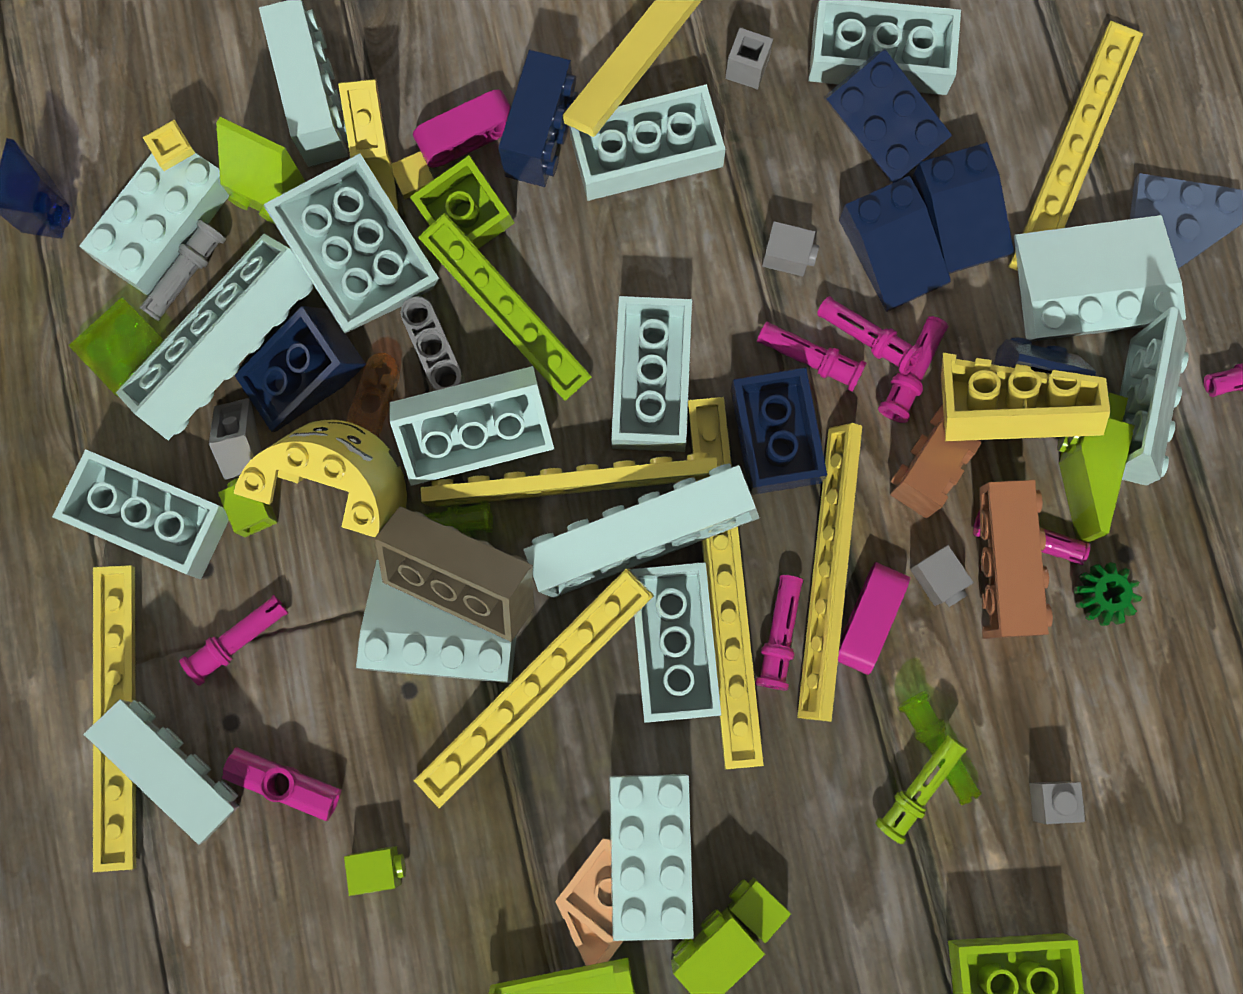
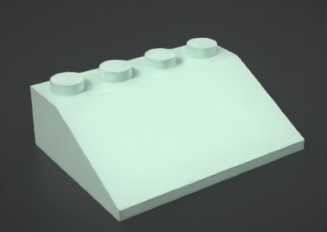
[264,153,439,333]
[1014,215,1186,342]
[1120,307,1189,486]
[356,560,516,683]

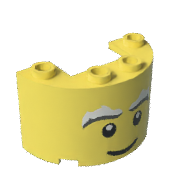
[234,420,407,537]

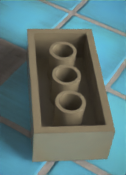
[374,506,534,642]

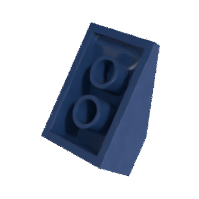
[911,142,1014,274]
[839,176,951,312]
[234,306,366,432]
[994,337,1096,376]

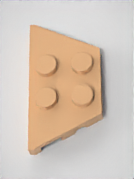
[555,837,623,966]

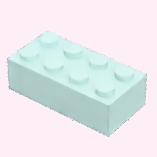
[259,0,348,167]
[808,0,961,95]
[569,84,726,201]
[79,153,229,296]
[611,296,692,452]
[390,366,554,486]
[52,449,229,579]
[630,562,721,723]
[83,699,239,845]
[609,774,694,941]

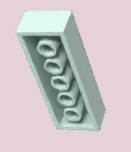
[116,234,313,441]
[524,463,759,598]

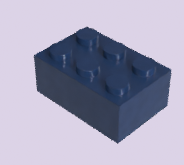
[823,49,952,183]
[498,50,578,187]
[730,368,827,495]

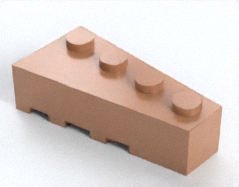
[890,405,982,519]
[980,480,1053,639]

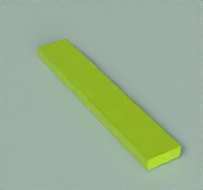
[418,213,591,401]

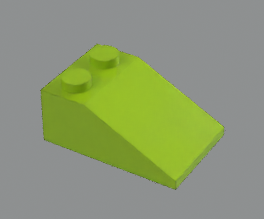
[216,117,306,224]
[1057,418,1135,542]

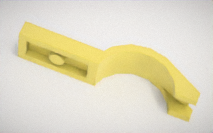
[338,79,399,214]

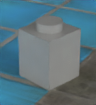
[725,28,773,89]
[762,221,819,277]
[910,545,974,607]
[1029,781,1085,824]

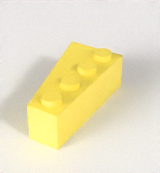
[941,353,1110,441]

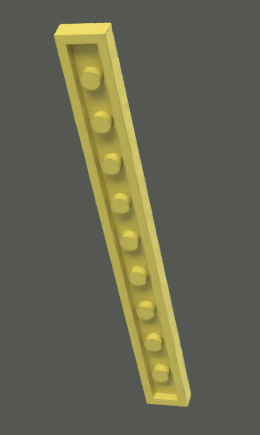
[688,397,764,769]

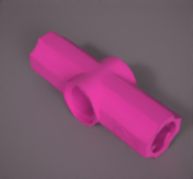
[222,747,341,821]

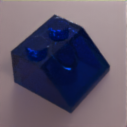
[0,138,71,239]

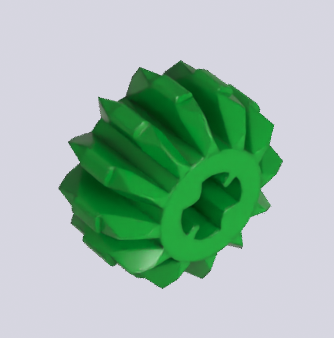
[1074,562,1143,626]

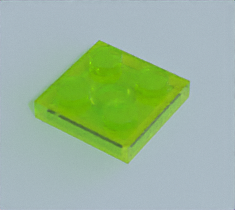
[68,297,164,399]

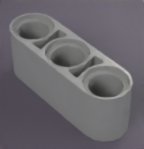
[400,296,466,391]

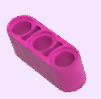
[413,89,511,168]
[838,562,910,675]

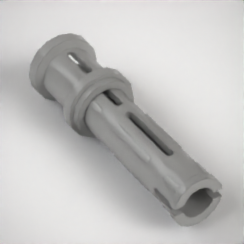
[139,219,226,321]

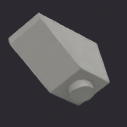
[209,398,262,480]

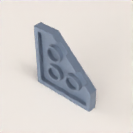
[1130,173,1243,269]

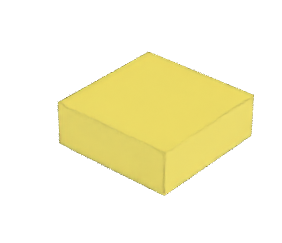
[143,120,195,171]
[391,151,434,200]

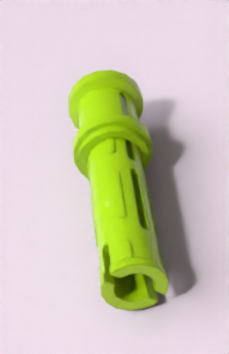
[875,734,968,844]

